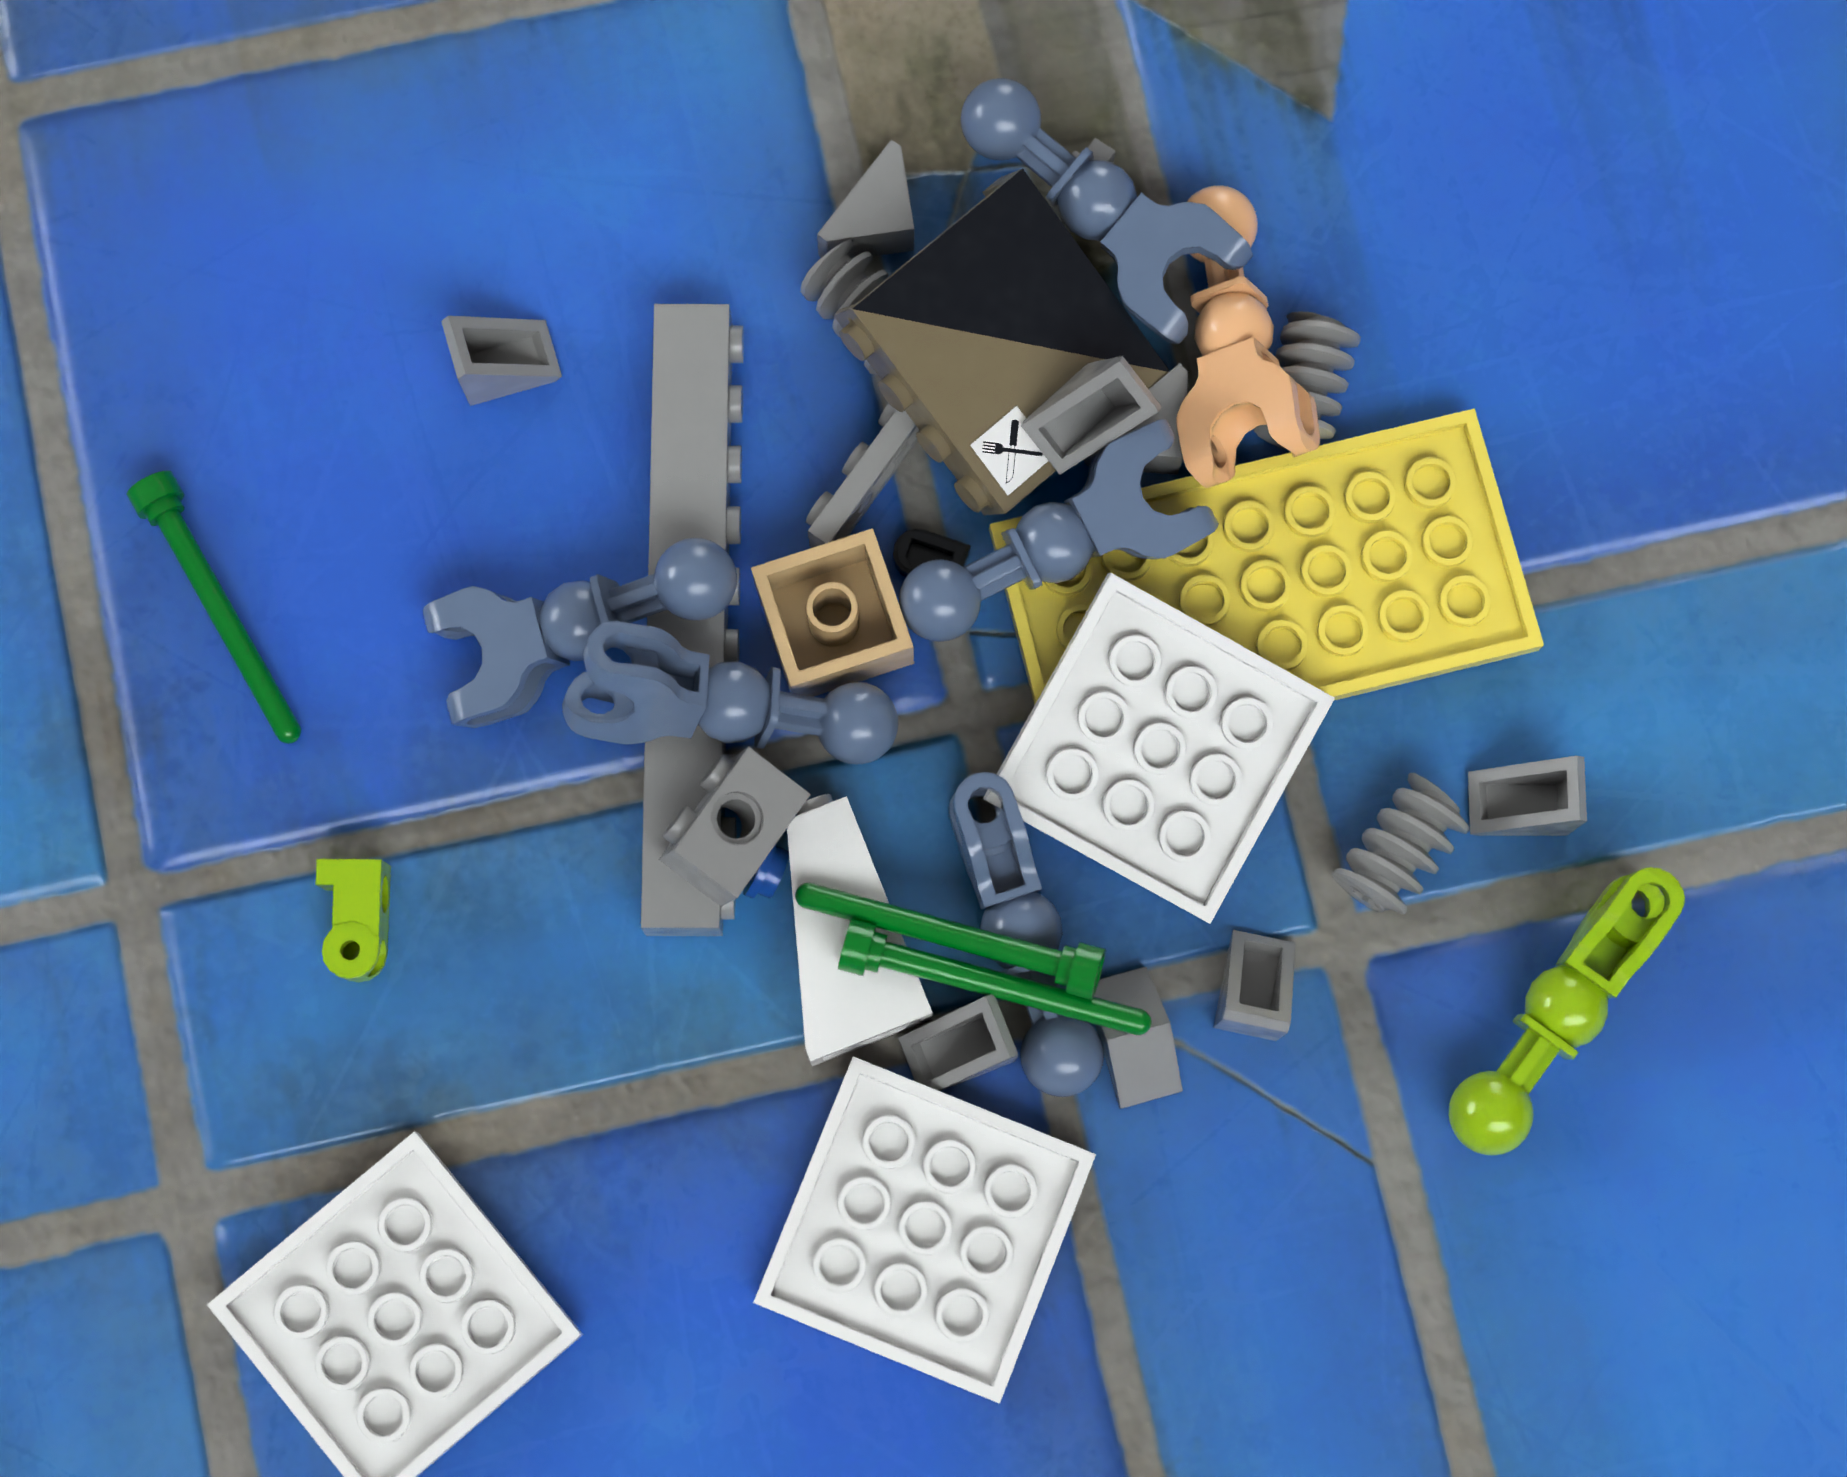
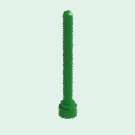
[126,470,301,744]
[795,883,1106,1000]
[838,918,1152,1035]

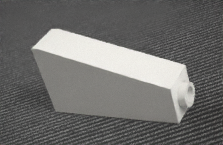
[787,794,933,1067]

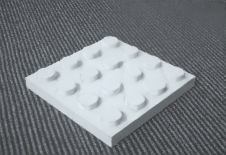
[983,573,1335,924]
[753,1056,1096,1404]
[207,1131,584,1477]

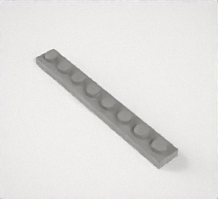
[806,138,1115,548]

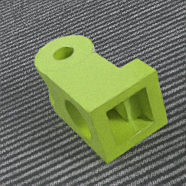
[315,859,391,983]

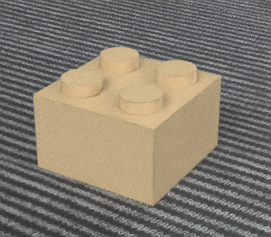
[751,528,914,697]

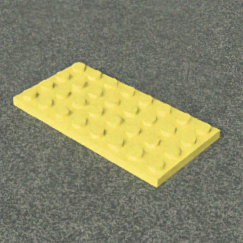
[989,408,1544,705]

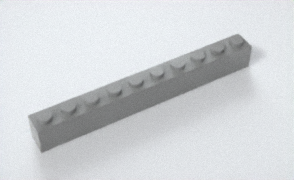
[641,304,744,936]

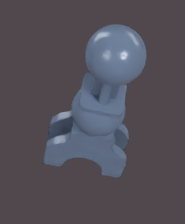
[961,78,1253,344]
[899,419,1219,642]
[423,538,737,728]
[562,621,899,765]
[948,772,1104,1097]

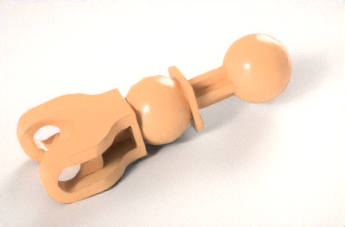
[1176,185,1320,488]

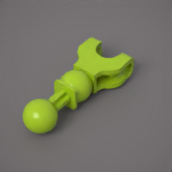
[1448,867,1685,1155]

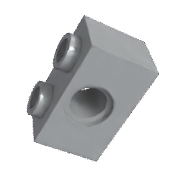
[658,747,811,907]

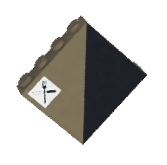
[833,168,1170,515]

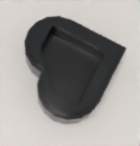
[893,529,971,577]

